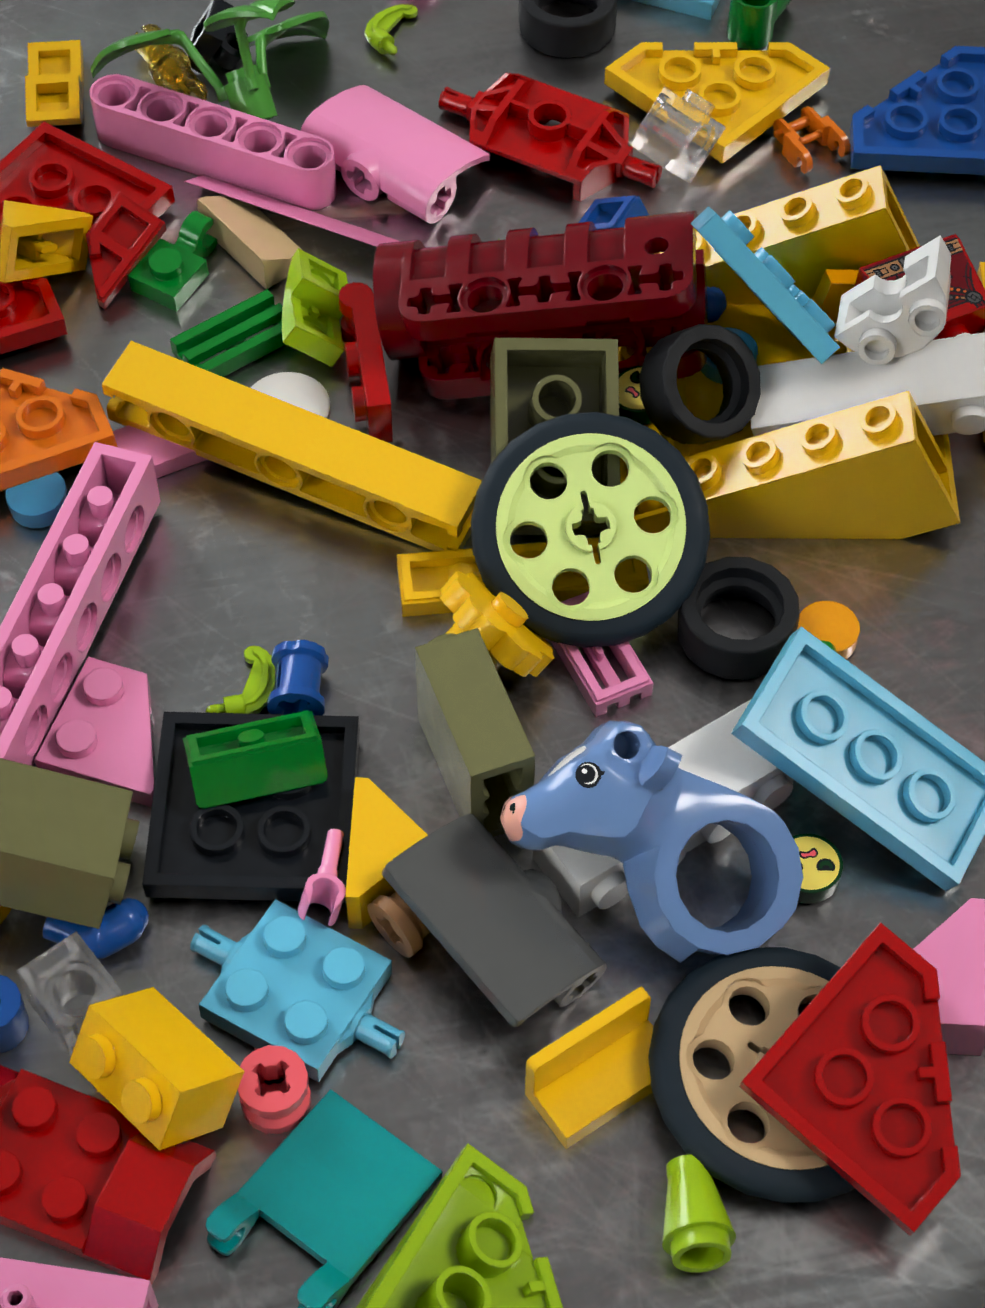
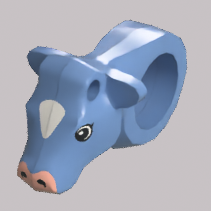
[500,721,803,963]

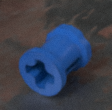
[267,640,329,715]

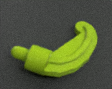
[365,4,418,56]
[205,646,275,714]

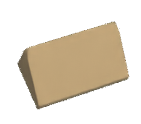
[197,196,302,289]

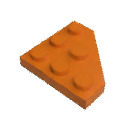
[0,368,118,491]

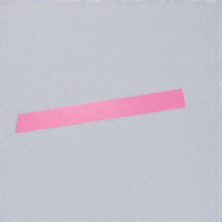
[185,175,400,247]

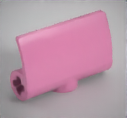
[300,85,490,224]

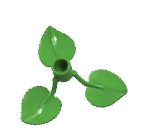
[90,0,329,120]

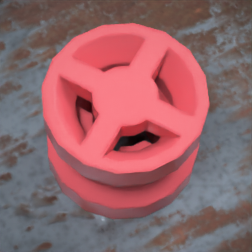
[238,1045,312,1134]

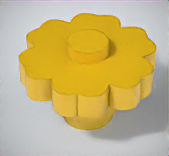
[440,571,554,677]

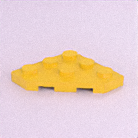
[604,42,830,164]

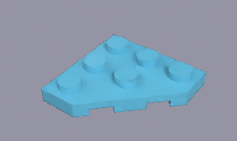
[690,206,840,364]

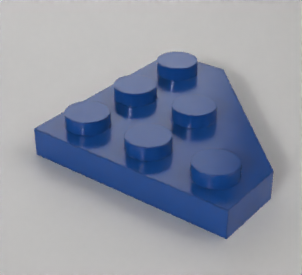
[850,46,985,175]

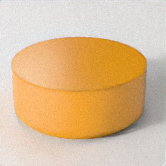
[797,601,860,659]

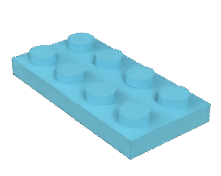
[731,626,985,891]

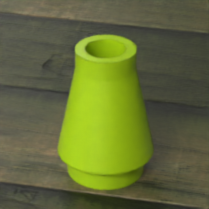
[662,1154,736,1273]

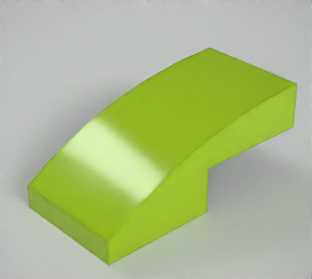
[282,248,348,367]

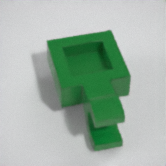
[128,211,218,312]

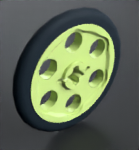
[471,412,710,648]

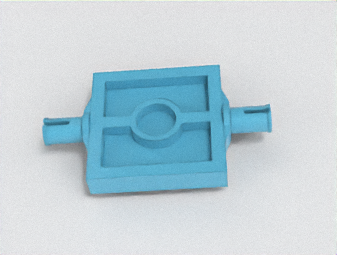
[190,899,406,1082]

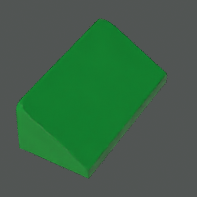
[183,710,328,809]

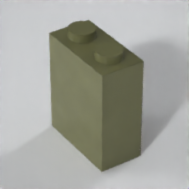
[415,628,535,837]
[0,758,140,929]

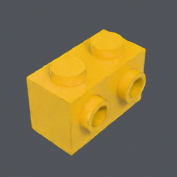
[69,987,245,1151]

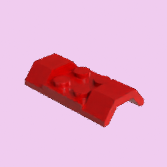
[0,1065,216,1285]

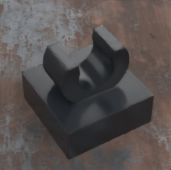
[182,0,248,73]

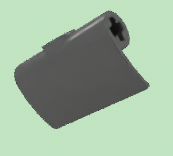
[382,814,607,1027]

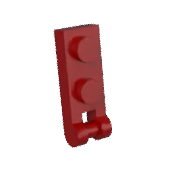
[339,282,393,443]

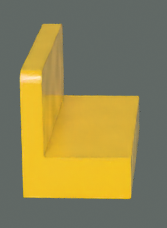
[525,986,653,1149]

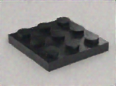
[142,712,360,902]

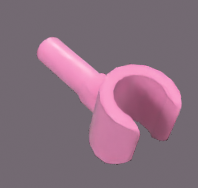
[298,829,346,926]

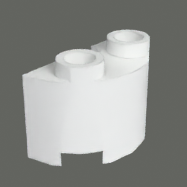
[834,235,951,365]

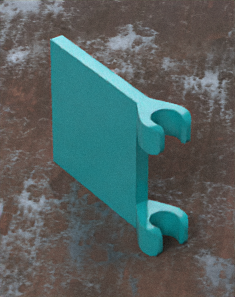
[205,1089,443,1308]

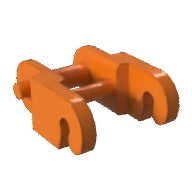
[773,106,850,174]

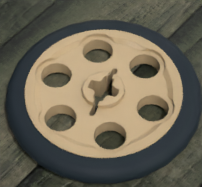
[648,947,855,1203]

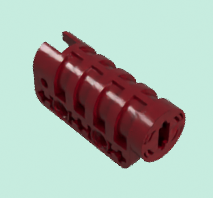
[373,211,708,400]

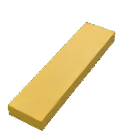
[397,537,650,617]

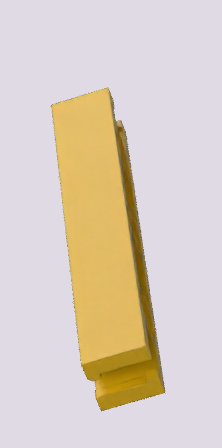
[101,341,482,551]

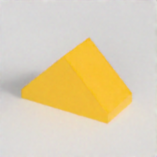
[0,200,93,283]
[345,777,428,929]

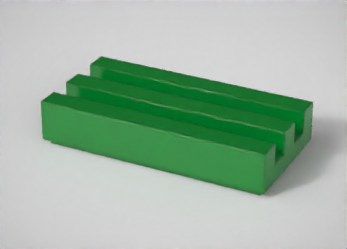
[170,289,286,377]

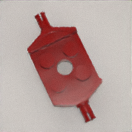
[438,73,662,202]

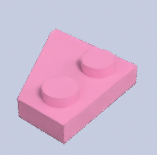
[34,657,155,807]

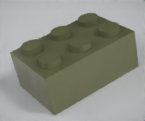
[490,338,620,535]

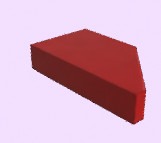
[86,192,166,310]

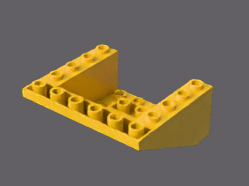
[618,165,960,539]

